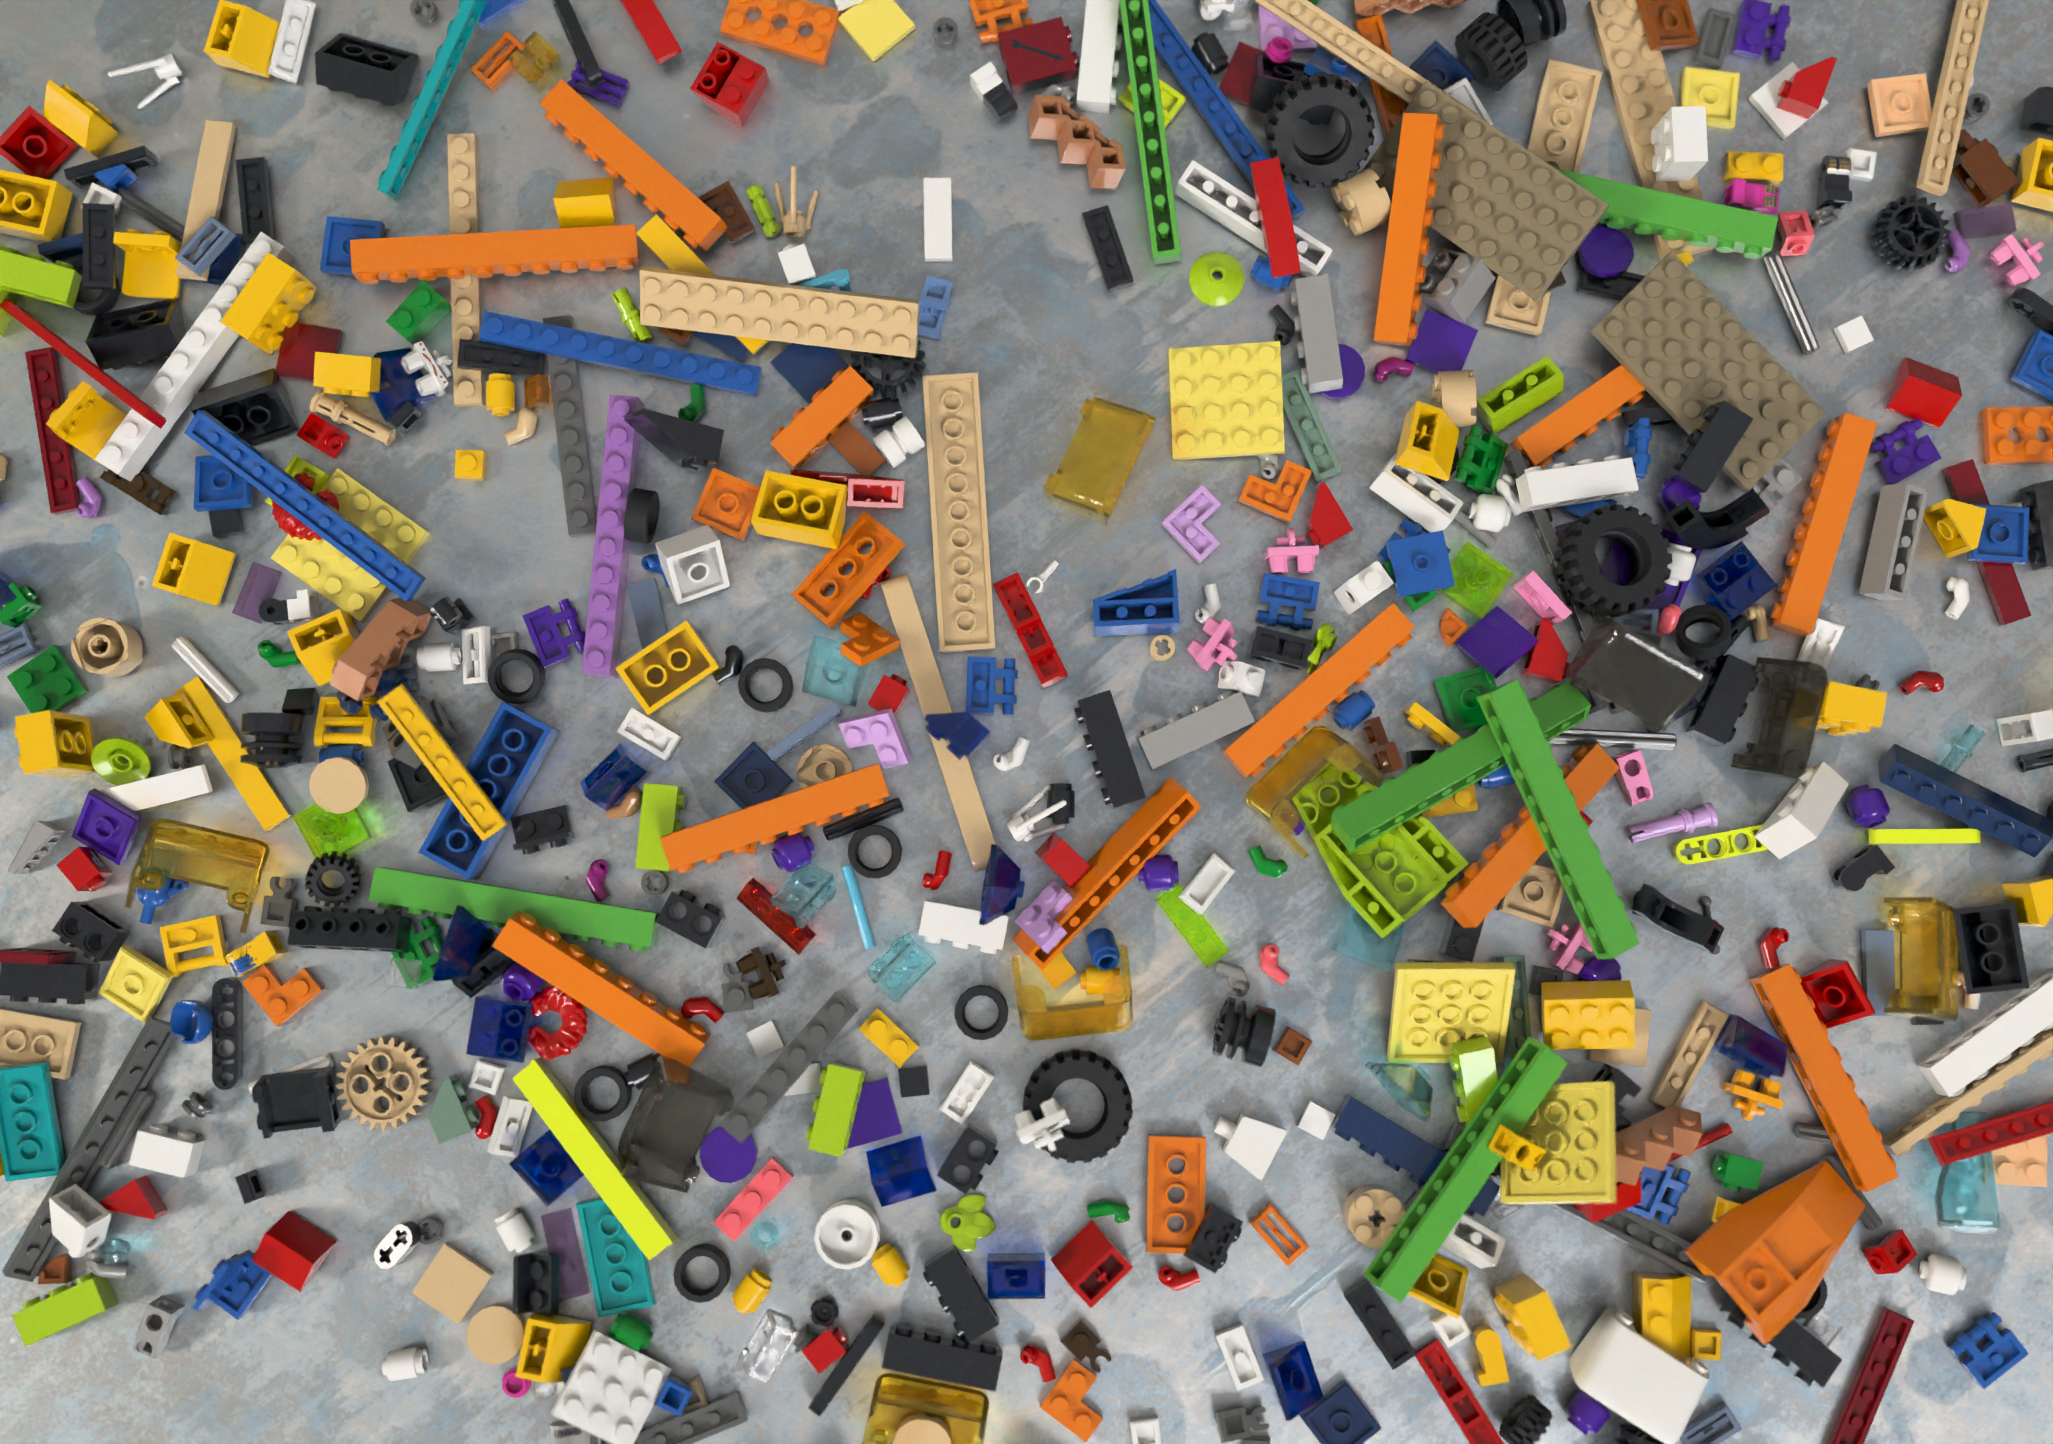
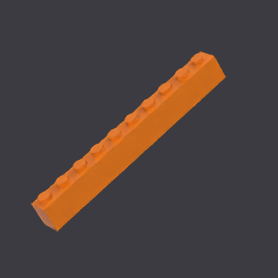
[350,224,640,284]

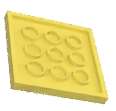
[1169,341,1285,460]
[271,468,430,623]
[1387,962,1515,1063]
[1500,1081,1616,1204]

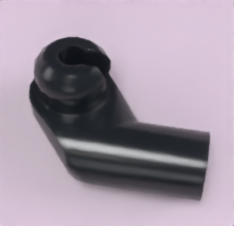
[1268,304,1294,345]
[712,645,744,686]

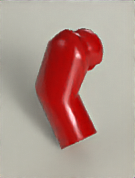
[1898,670,1944,695]
[475,1095,499,1140]
[1020,1345,1056,1382]

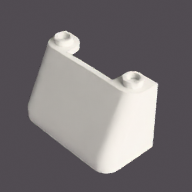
[1568,1306,1710,1444]

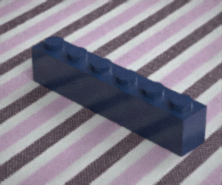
[1878,743,2053,858]
[1331,1094,1500,1217]

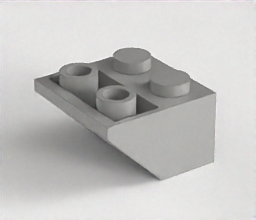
[1418,248,1496,323]

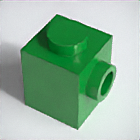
[1713,1150,1763,1192]

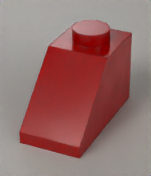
[1777,57,1837,119]
[1306,482,1353,551]
[1522,618,1570,684]

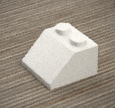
[655,525,730,605]

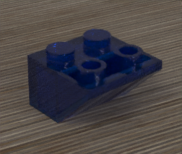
[1696,541,1777,620]
[924,712,991,761]
[466,995,534,1063]
[1714,1014,1788,1079]

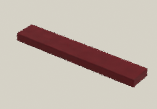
[25,347,82,515]
[1943,459,2031,626]
[1827,1307,1914,1444]

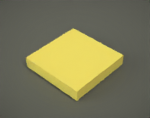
[838,0,915,63]
[1679,67,1740,130]
[98,945,173,1023]

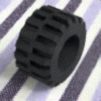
[1455,12,1528,91]

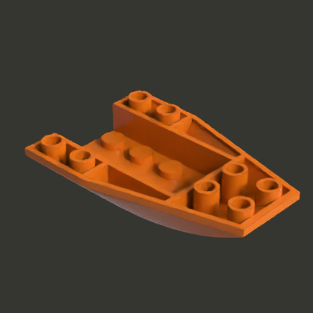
[1684,1161,1865,1345]

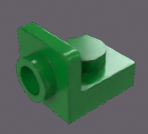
[0,581,42,628]

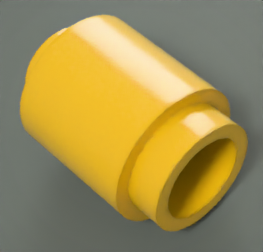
[486,373,515,416]
[1080,966,1121,995]
[871,1242,910,1287]
[732,1268,773,1314]

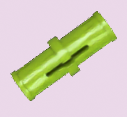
[611,288,653,343]

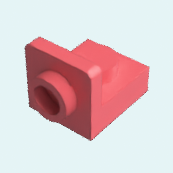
[1777,211,1815,256]

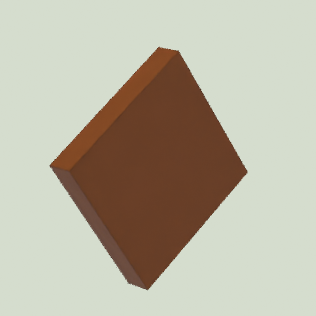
[1636,0,1700,51]

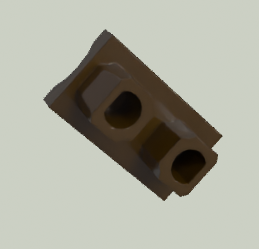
[736,946,787,1000]

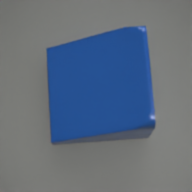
[94,164,138,193]
[654,1373,694,1417]

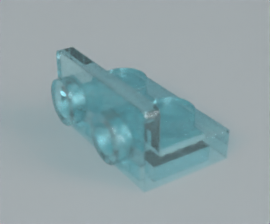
[770,863,836,929]
[867,933,936,1003]

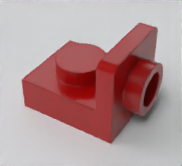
[296,412,349,458]
[1862,1229,1917,1275]

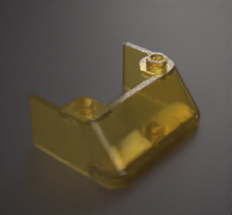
[1245,726,1386,859]
[125,818,270,934]
[1884,897,1958,1022]
[1012,944,1133,1041]
[862,1373,989,1444]

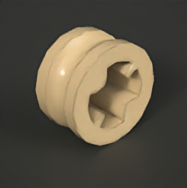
[1149,635,1175,661]

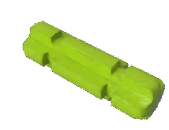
[746,185,781,238]

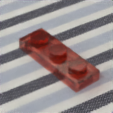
[736,878,816,955]

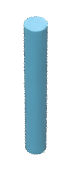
[842,865,876,949]

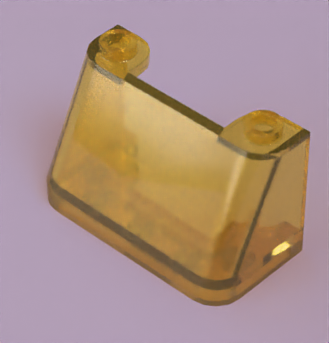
[1044,396,1156,526]

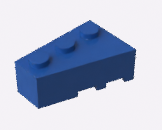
[1092,569,1180,636]

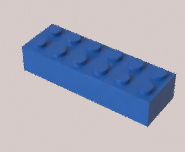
[418,701,560,880]

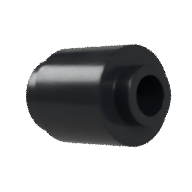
[1191,32,1229,77]
[861,397,903,430]
[1046,783,1075,824]
[624,1053,670,1090]

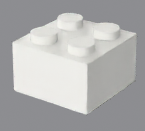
[1651,106,1708,182]

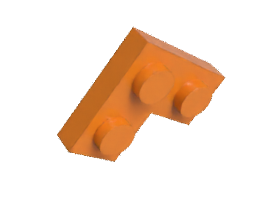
[1238,460,1312,523]
[839,612,900,667]
[242,964,325,1027]
[1040,1358,1103,1442]

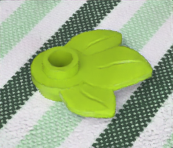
[1307,622,1337,674]
[939,1194,996,1252]

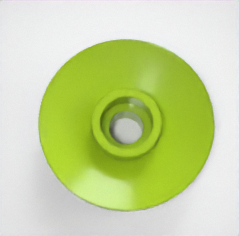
[1189,252,1244,306]
[91,737,151,786]

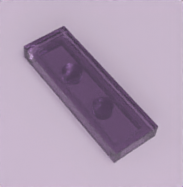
[541,1208,590,1301]

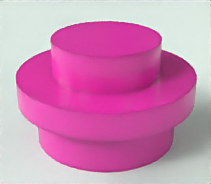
[1265,37,1293,63]
[502,1367,532,1398]

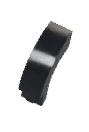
[1664,489,1770,549]
[1631,884,1725,954]

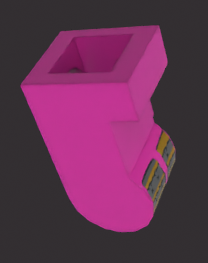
[1723,178,1780,215]

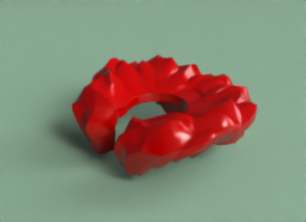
[272,472,339,541]
[526,985,588,1060]

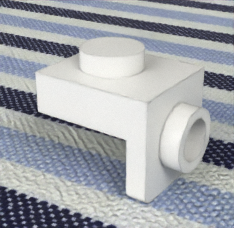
[1218,661,1266,697]

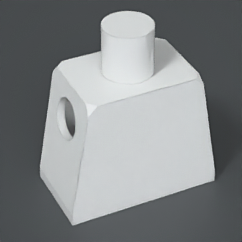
[1333,560,1394,615]
[1996,709,2053,747]
[1213,1113,1287,1180]
[49,1184,111,1258]

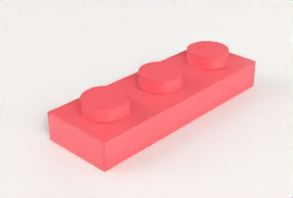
[713,1157,794,1242]

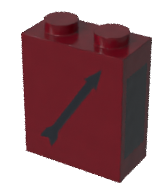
[998,17,1080,96]

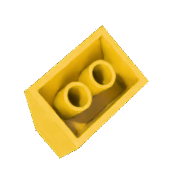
[751,470,847,550]
[1632,1272,1692,1361]

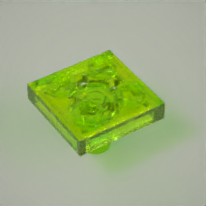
[1437,541,1514,620]
[292,803,373,858]

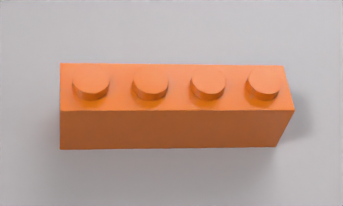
[770,366,876,470]

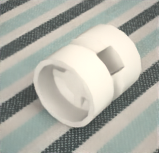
[873,416,925,468]

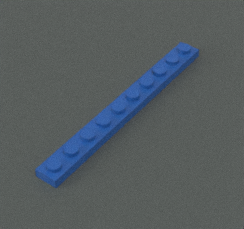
[1149,0,1305,220]
[479,311,762,396]
[184,410,426,601]

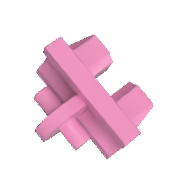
[1989,234,2044,287]
[1265,528,1319,574]
[1187,617,1238,672]
[1547,922,1593,974]

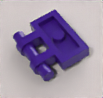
[1731,0,1791,62]
[1869,418,1942,485]
[523,598,585,668]

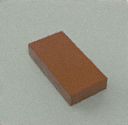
[827,421,886,476]

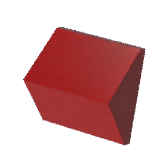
[0,106,77,179]
[1886,357,1962,429]
[1800,959,1876,1029]
[252,1211,337,1292]

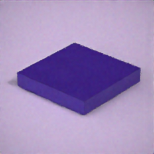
[1405,309,1478,374]
[1456,606,1538,679]
[71,788,143,865]
[847,1077,903,1149]

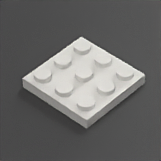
[551,1330,672,1444]

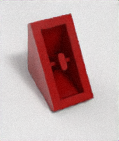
[1034,833,1091,888]
[99,1175,168,1220]

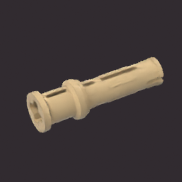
[310,389,396,446]

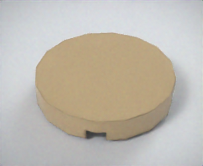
[797,744,853,788]
[309,756,369,814]
[466,1304,526,1364]
[894,1414,952,1444]

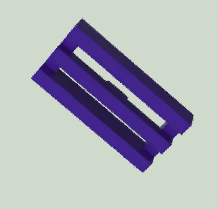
[567,61,629,108]

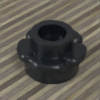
[811,1297,839,1327]

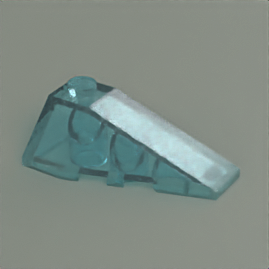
[1364,1062,1433,1122]
[1935,1111,2001,1234]

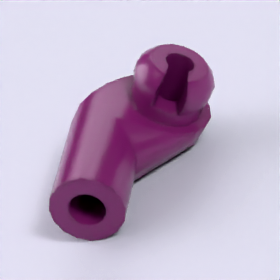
[1373,357,1415,382]
[586,859,610,902]

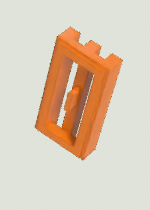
[470,30,529,91]
[1249,1202,1309,1266]

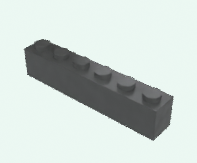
[719,992,858,1144]

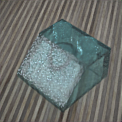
[802,635,869,707]
[1331,903,1404,972]

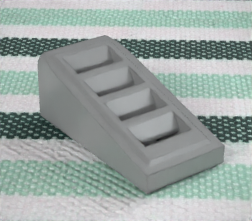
[8,821,67,874]

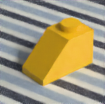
[144,693,214,748]

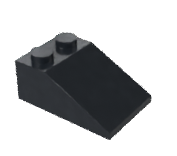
[624,408,724,471]

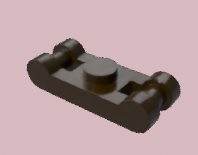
[100,469,177,515]

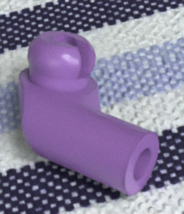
[1945,230,1971,272]
[76,477,102,519]

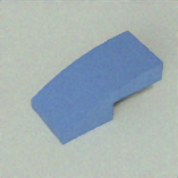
[918,275,954,340]

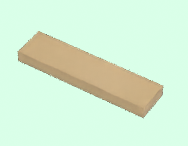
[1648,1001,1730,1109]

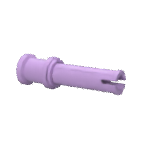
[1626,802,1718,843]

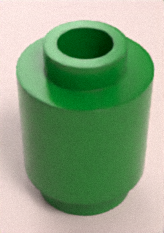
[608,1313,654,1352]

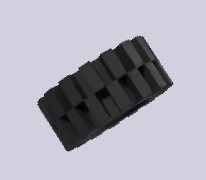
[305,851,361,907]
[1499,1395,1553,1444]

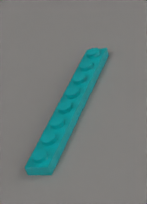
[377,0,487,201]

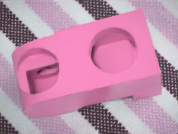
[1611,749,1653,807]

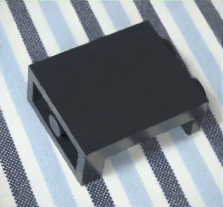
[252,1067,341,1139]

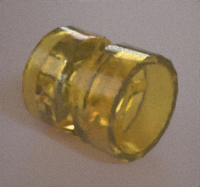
[507,32,560,86]

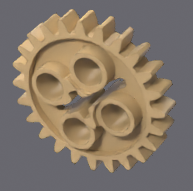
[336,1036,432,1131]

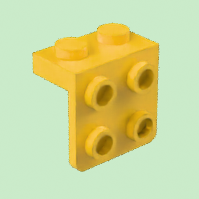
[113,229,181,300]
[46,381,127,464]

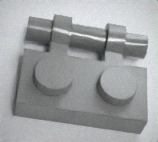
[1748,458,1803,511]

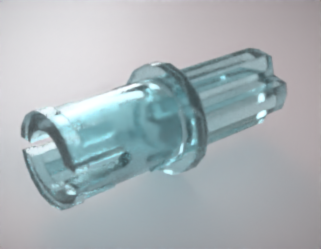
[1940,724,1986,773]

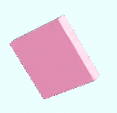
[1512,571,1572,625]

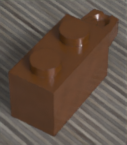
[1951,129,2019,210]

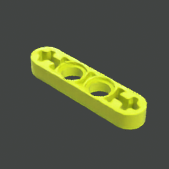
[1672,824,1768,864]
[1868,829,1981,844]

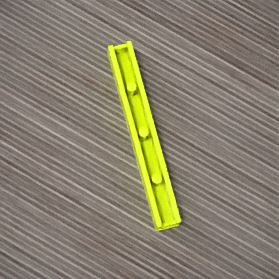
[512,1058,679,1260]

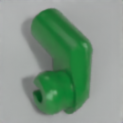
[678,384,706,422]
[257,640,301,668]
[1248,845,1288,878]
[1087,1200,1130,1223]

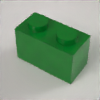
[385,280,451,346]

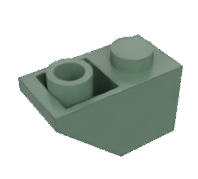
[428,1074,479,1144]

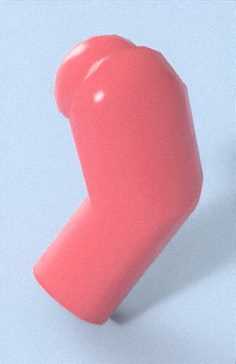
[1644,604,1681,636]
[1260,943,1290,985]

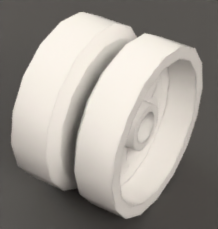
[814,1198,881,1270]

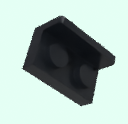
[511,805,575,855]
[1183,1204,1243,1274]
[513,1251,560,1316]

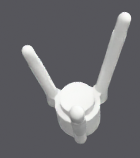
[108,53,183,109]
[1006,785,1067,842]

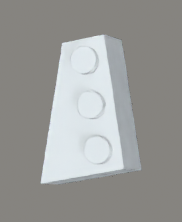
[1754,761,1849,859]

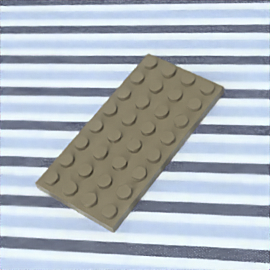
[1361,81,1609,302]
[1590,252,1826,492]

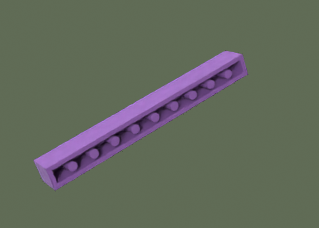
[581,394,644,678]

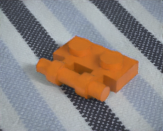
[968,0,1033,44]

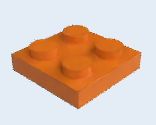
[691,468,760,542]

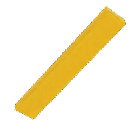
[636,214,769,355]
[174,676,292,831]
[377,684,508,841]

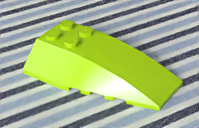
[1289,756,1469,939]

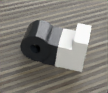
[970,61,1018,122]
[259,589,320,625]

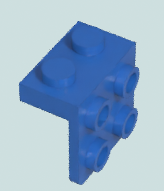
[192,1250,273,1320]

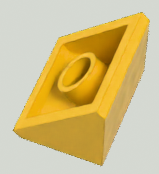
[553,177,617,228]
[1923,498,1986,559]
[2002,875,2053,927]
[1408,1254,1469,1318]

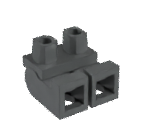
[382,695,458,769]

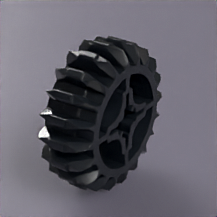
[1870,195,1951,271]
[851,341,926,398]

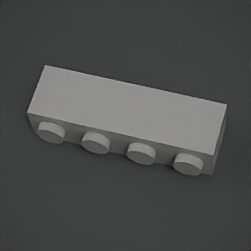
[1290,274,1343,393]
[1859,483,1929,600]
[1137,690,1255,771]

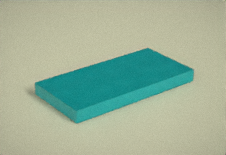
[0,1061,65,1181]
[576,1197,656,1318]

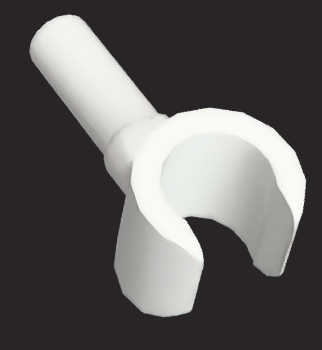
[1027,560,1059,594]

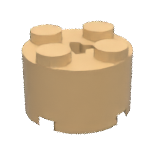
[1331,169,1391,235]
[1431,370,1477,427]
[71,617,143,677]
[1343,1184,1405,1248]

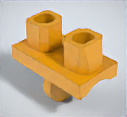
[1722,1069,1784,1121]

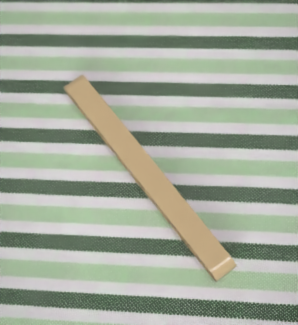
[880,573,1002,872]

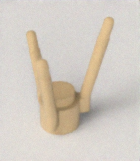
[774,165,819,237]

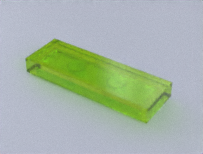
[1155,883,1229,968]

